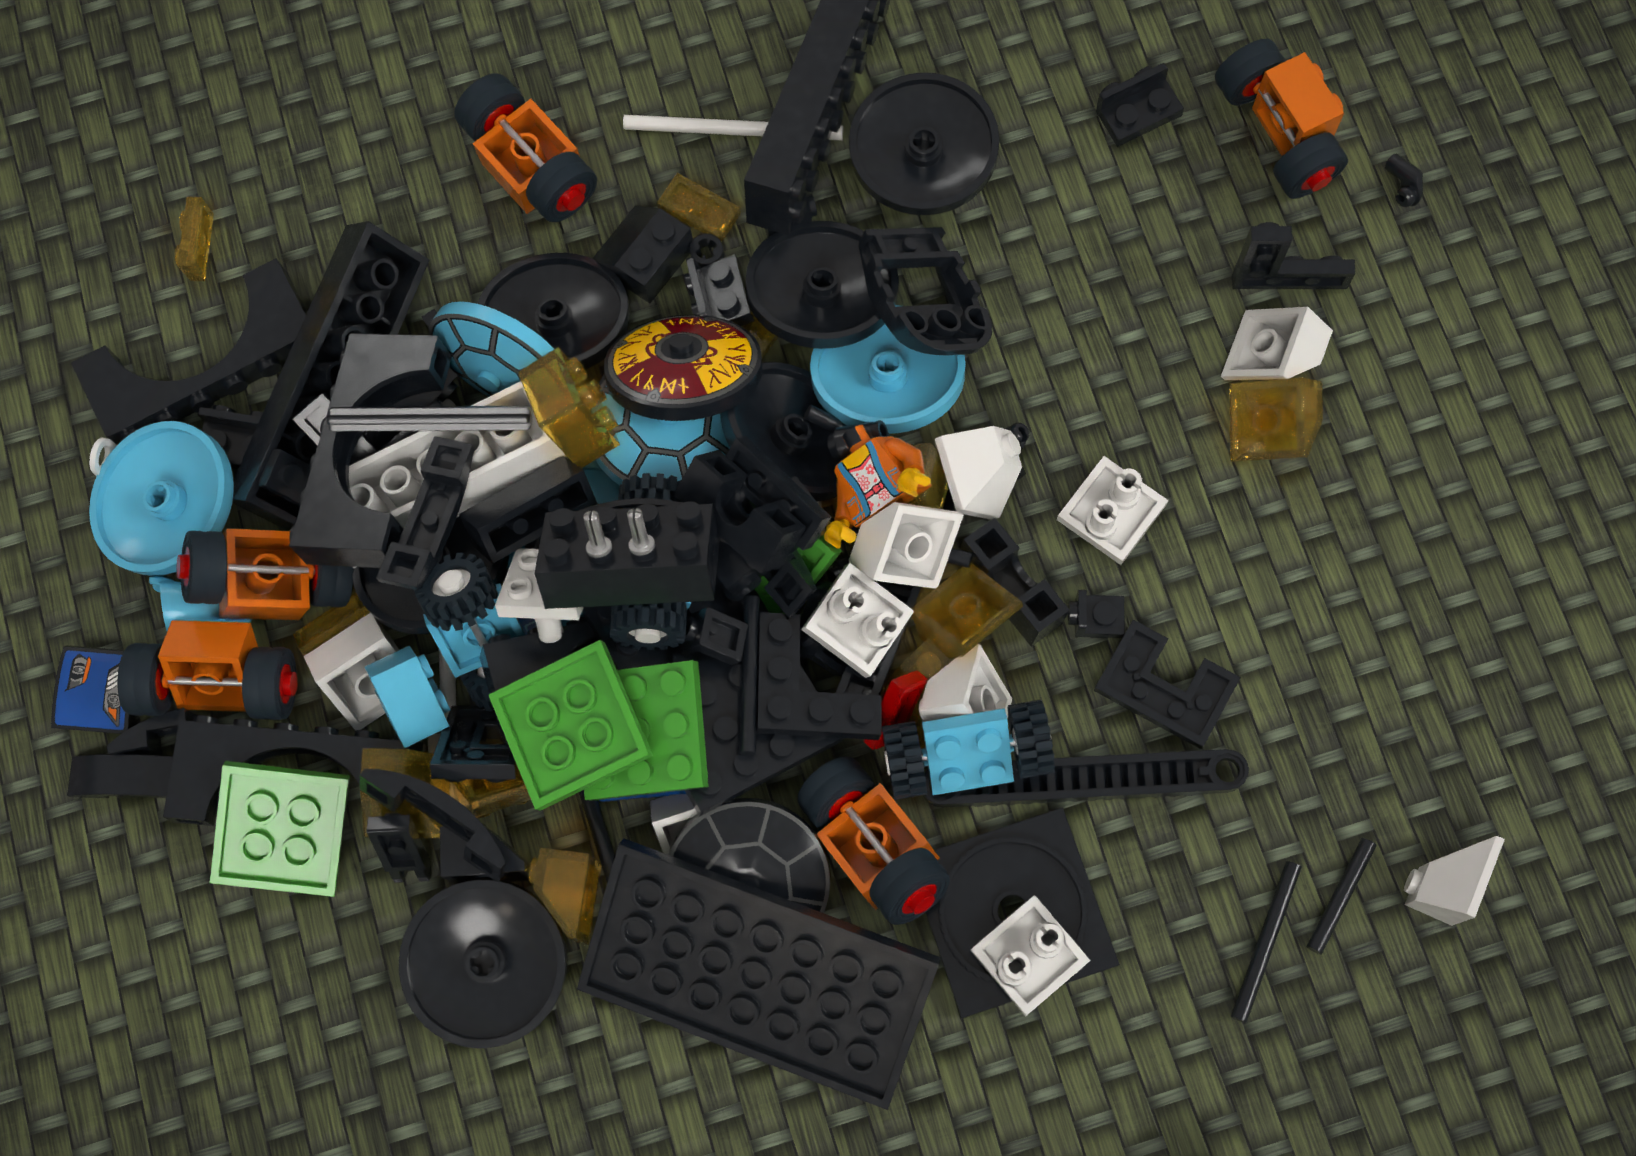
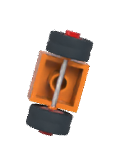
[1215,39,1348,199]
[454,73,597,222]
[176,529,354,620]
[117,620,298,720]
[798,756,950,925]

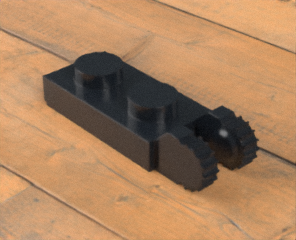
[366,813,431,883]

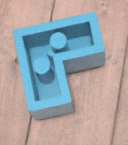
[364,646,450,748]

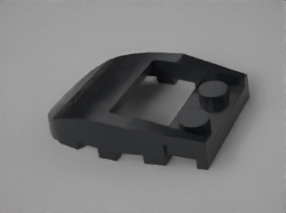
[858,227,992,356]

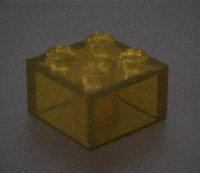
[518,347,620,468]

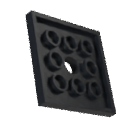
[926,807,1120,1019]

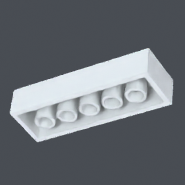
[349,378,568,568]

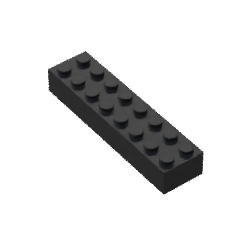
[744,0,890,236]
[232,221,430,531]

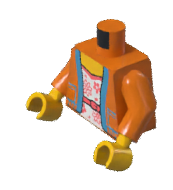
[824,425,932,549]

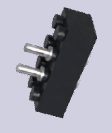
[534,498,720,609]

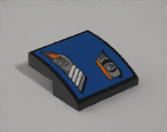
[51,645,135,734]

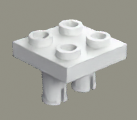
[1057,456,1168,565]
[495,548,583,643]
[801,563,914,678]
[970,895,1091,1017]

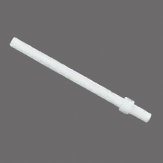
[623,115,844,141]

